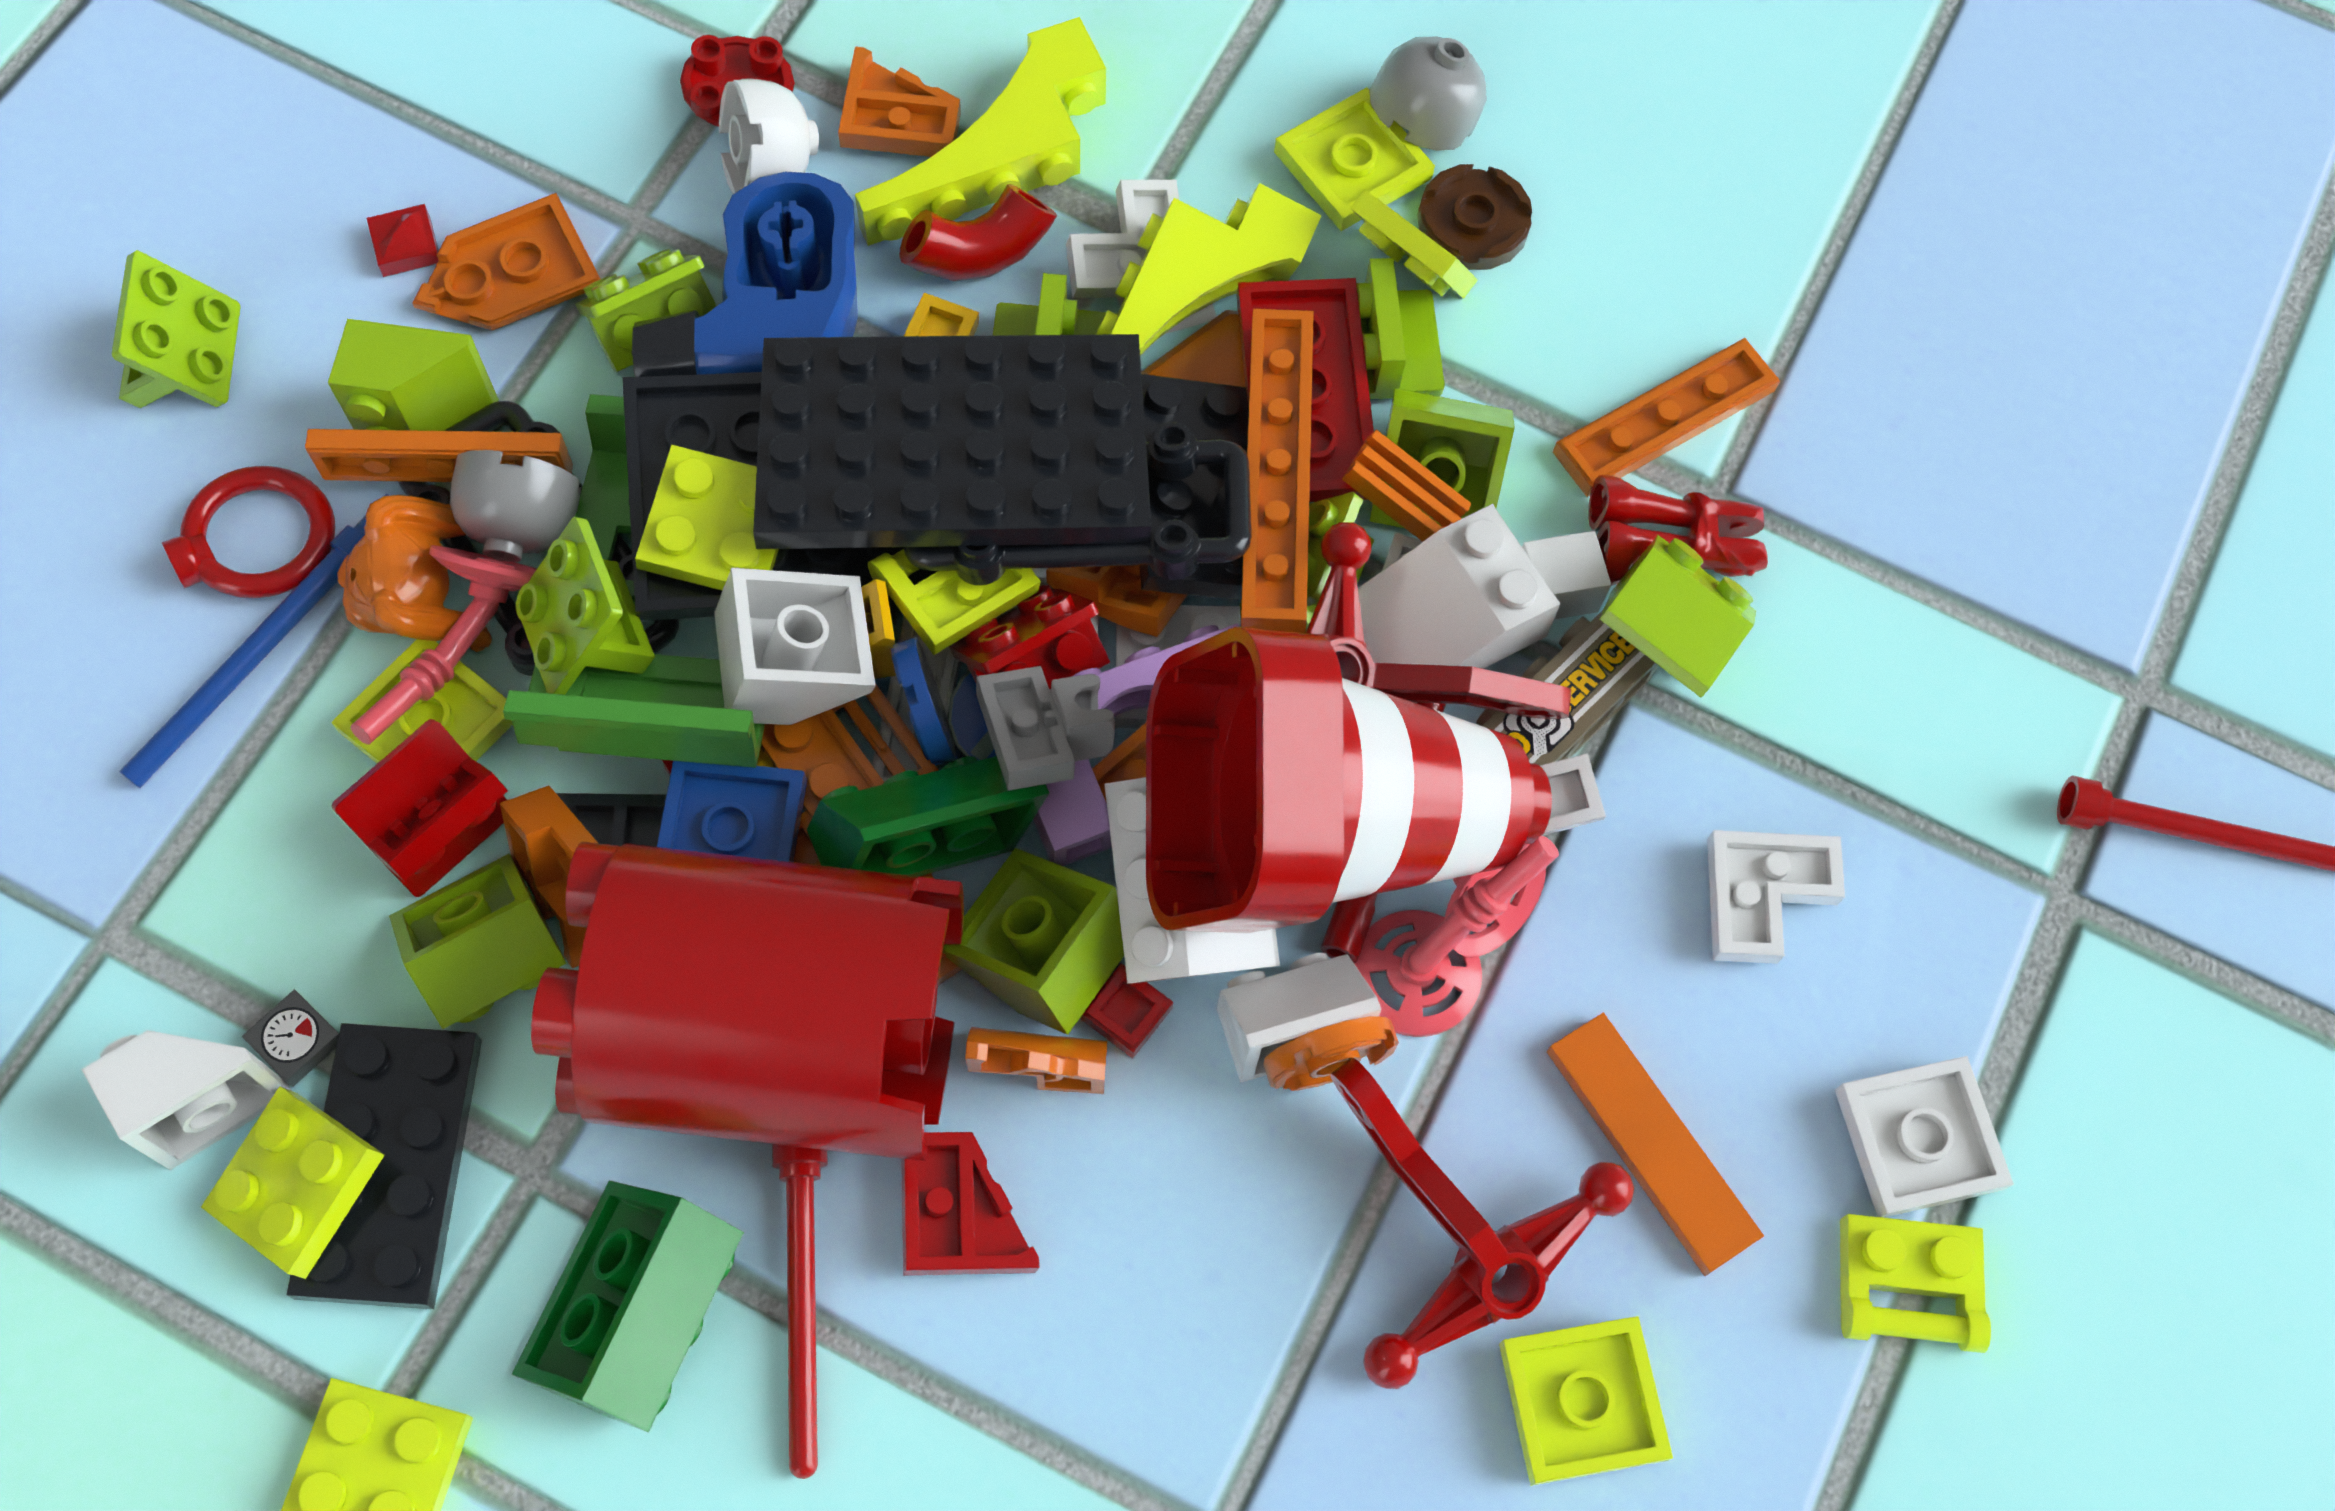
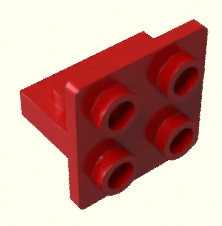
[949,585,1110,689]
[331,719,508,897]

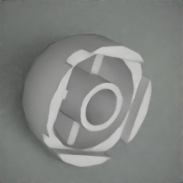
[1369,36,1487,151]
[450,450,581,562]

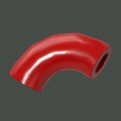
[899,184,1057,281]

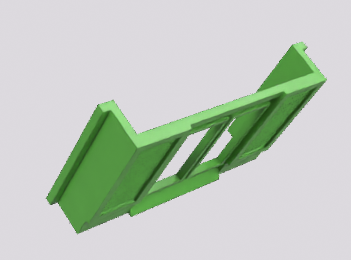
[503,394,765,768]

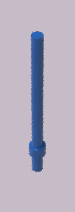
[119,494,390,788]

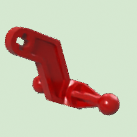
[1306,522,1571,719]
[1330,1058,1634,1389]

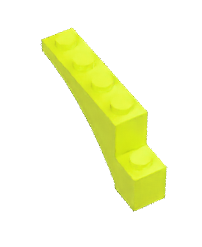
[855,17,1106,246]
[1095,183,1322,356]

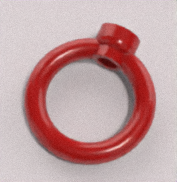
[162,466,336,598]

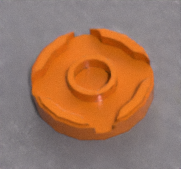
[1263,1016,1399,1091]

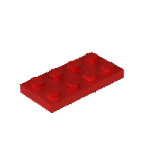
[1236,278,1379,502]

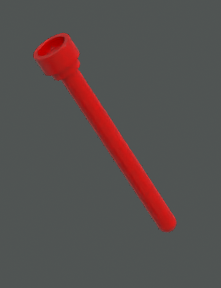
[2057,775,2335,872]
[772,1144,828,1479]

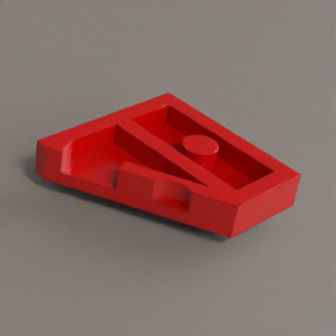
[901,1132,1040,1276]

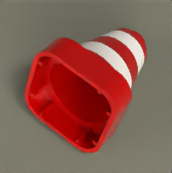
[1146,627,1552,933]

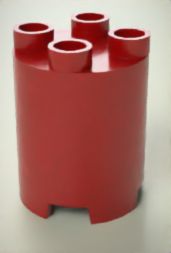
[531,842,964,1161]

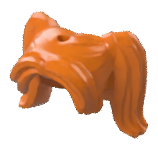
[337,495,492,652]

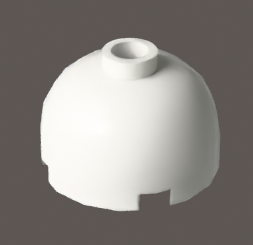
[719,79,819,194]

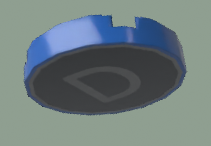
[891,637,957,766]

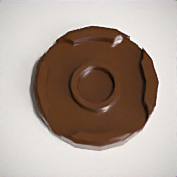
[1417,164,1532,270]

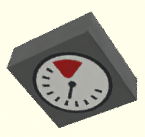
[241,989,339,1087]

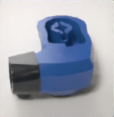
[632,172,858,377]

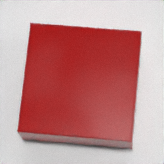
[1081,963,1174,1059]

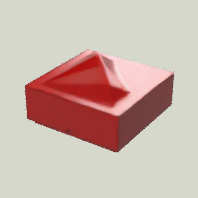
[366,204,439,277]

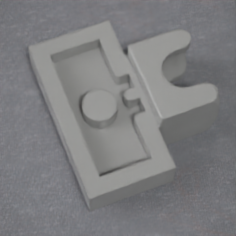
[976,666,1115,790]

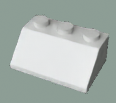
[1105,777,1280,984]

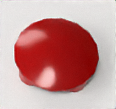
[680,35,795,127]

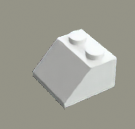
[714,568,875,725]
[1217,953,1381,1083]
[81,1030,292,1170]

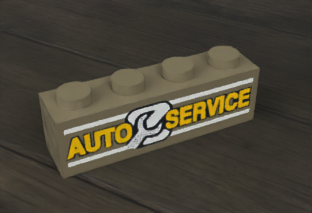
[1476,610,1658,766]

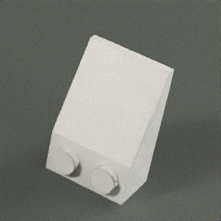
[1358,504,1560,703]

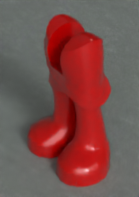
[1588,475,1768,586]

